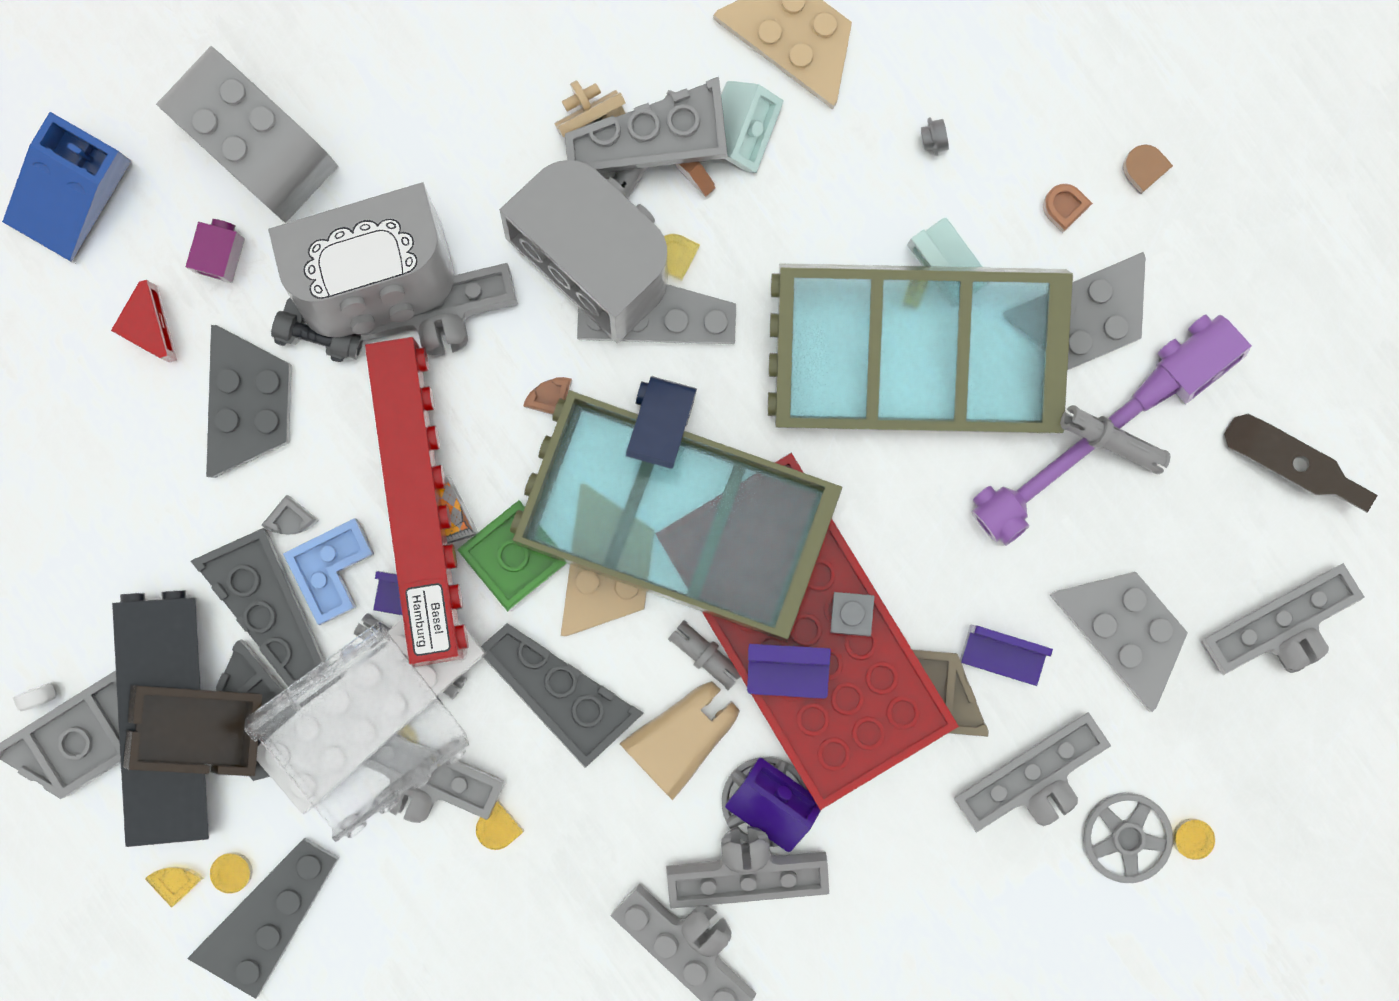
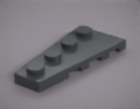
[190,528,330,690]
[481,623,644,768]
[187,838,340,999]

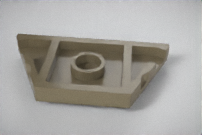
[912,649,989,737]

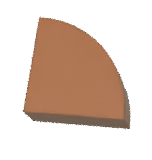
[675,161,716,197]
[523,377,572,415]

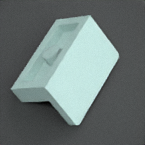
[721,81,784,173]
[907,218,988,308]

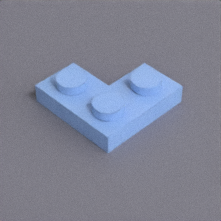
[283,518,374,625]

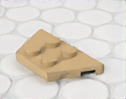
[713,0,852,109]
[561,484,655,636]

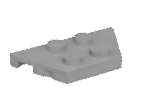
[1002,252,1146,370]
[1050,572,1188,712]
[0,670,121,799]

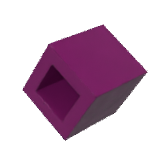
[185,219,245,283]

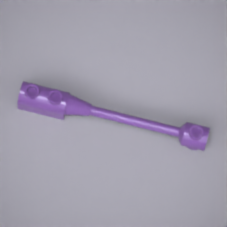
[971,314,1252,546]

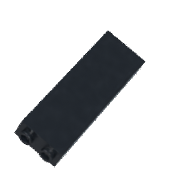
[112,590,209,847]

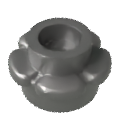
[921,117,949,156]

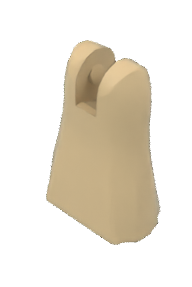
[619,681,740,800]

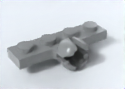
[361,263,518,356]
[1202,563,1365,676]
[954,712,1111,833]
[362,733,505,823]
[666,826,829,909]
[610,884,756,1001]

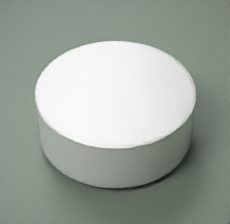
[12,683,57,712]

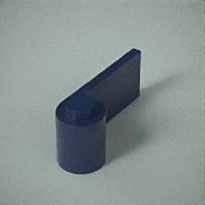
[625,376,697,469]

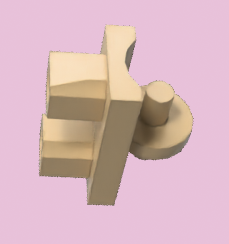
[554,80,626,137]

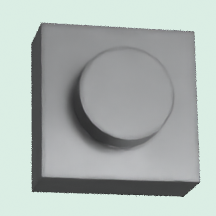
[830,592,874,637]

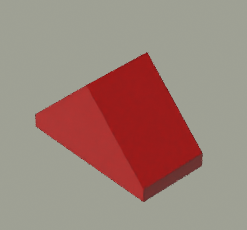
[111,280,177,363]

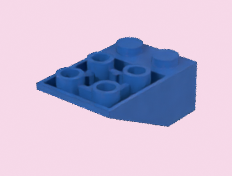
[2,112,131,262]

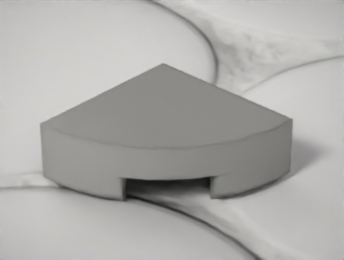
[261,495,319,535]

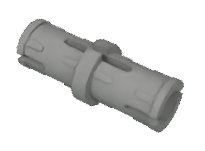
[668,620,740,690]

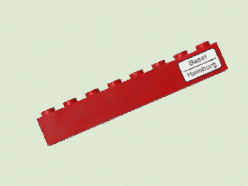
[365,337,469,667]

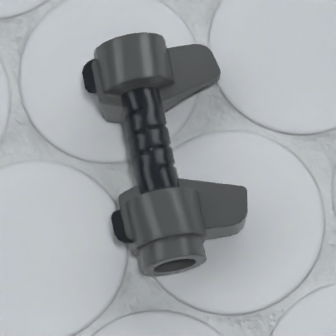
[271,298,363,362]

